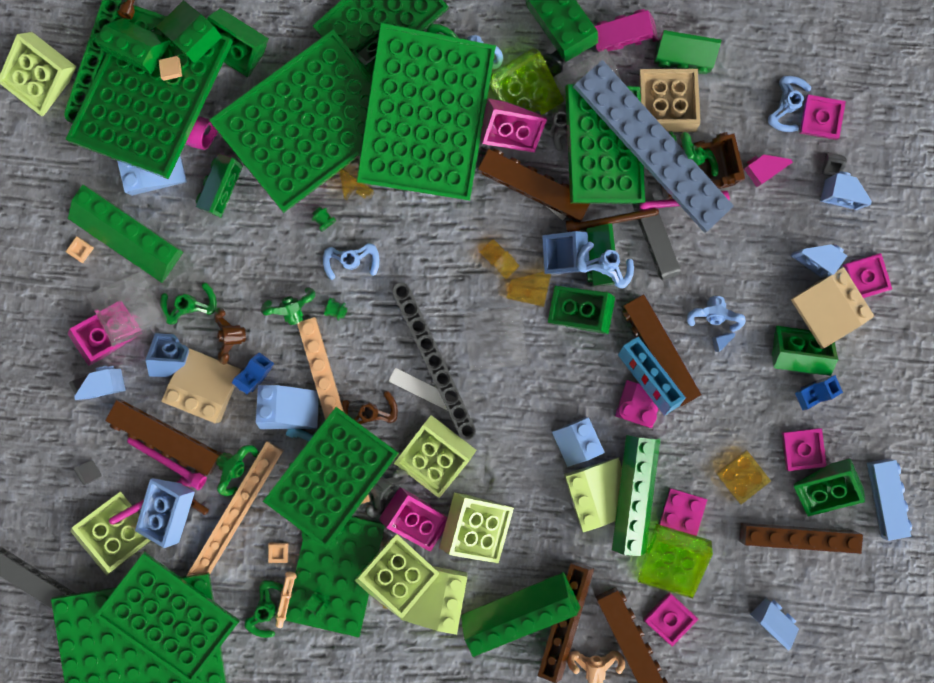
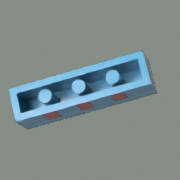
[618,337,686,416]

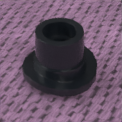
[540,50,566,77]

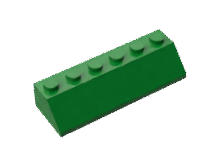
[68,185,184,283]
[612,435,661,556]
[461,572,581,657]

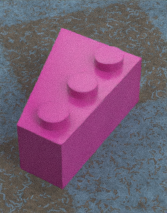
[595,9,658,53]

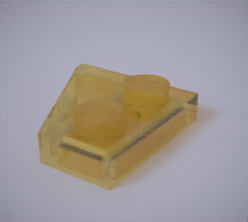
[507,272,551,307]

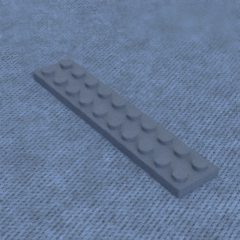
[573,60,734,233]

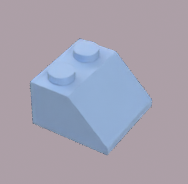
[820,171,872,210]
[791,244,847,278]
[74,366,126,400]
[552,416,605,467]
[750,598,799,651]

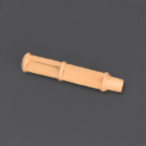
[275,571,297,628]

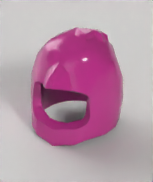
[186,116,218,150]

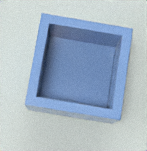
[542,231,589,274]

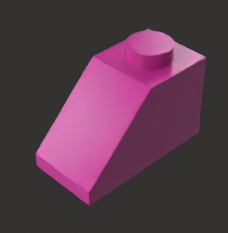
[744,155,793,187]

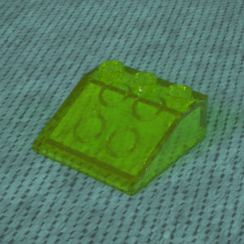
[489,48,565,115]
[638,524,713,599]

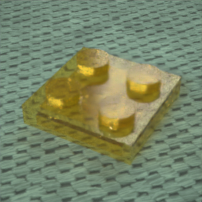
[716,450,771,505]

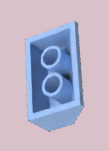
[135,478,195,548]

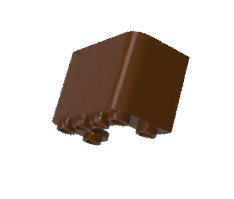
[660,132,745,200]

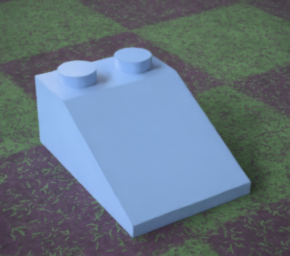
[117,155,187,196]
[256,385,319,429]

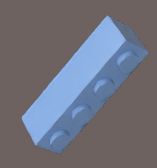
[867,459,912,541]

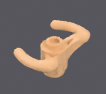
[567,651,625,683]

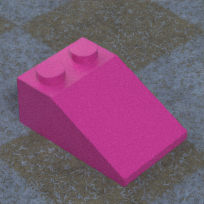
[480,99,547,153]
[68,301,142,366]
[379,487,448,552]

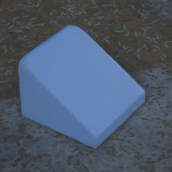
[712,332,735,352]

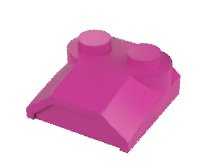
[615,380,658,428]

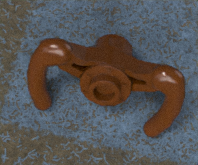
[214,307,246,365]
[342,391,398,425]

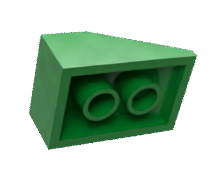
[156,0,222,64]
[548,286,616,334]
[794,458,865,517]

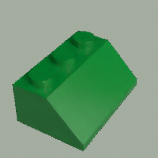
[207,8,269,78]
[94,18,171,74]
[653,30,722,74]
[196,154,243,218]
[585,223,615,287]
[772,326,838,376]

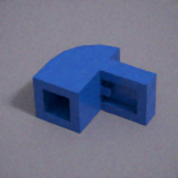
[232,352,274,394]
[795,375,843,410]

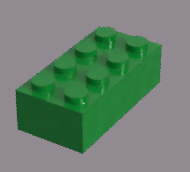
[525,0,598,62]

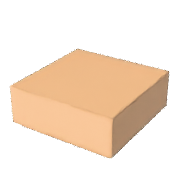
[159,56,182,81]
[65,236,94,263]
[268,543,288,563]

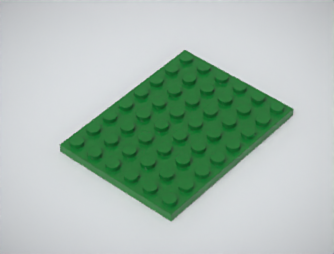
[65,5,233,180]
[356,23,496,201]
[209,29,372,213]
[51,573,227,683]

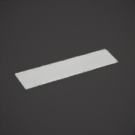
[389,368,456,413]

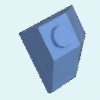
[146,333,189,377]

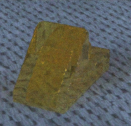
[340,169,375,201]
[479,239,519,279]

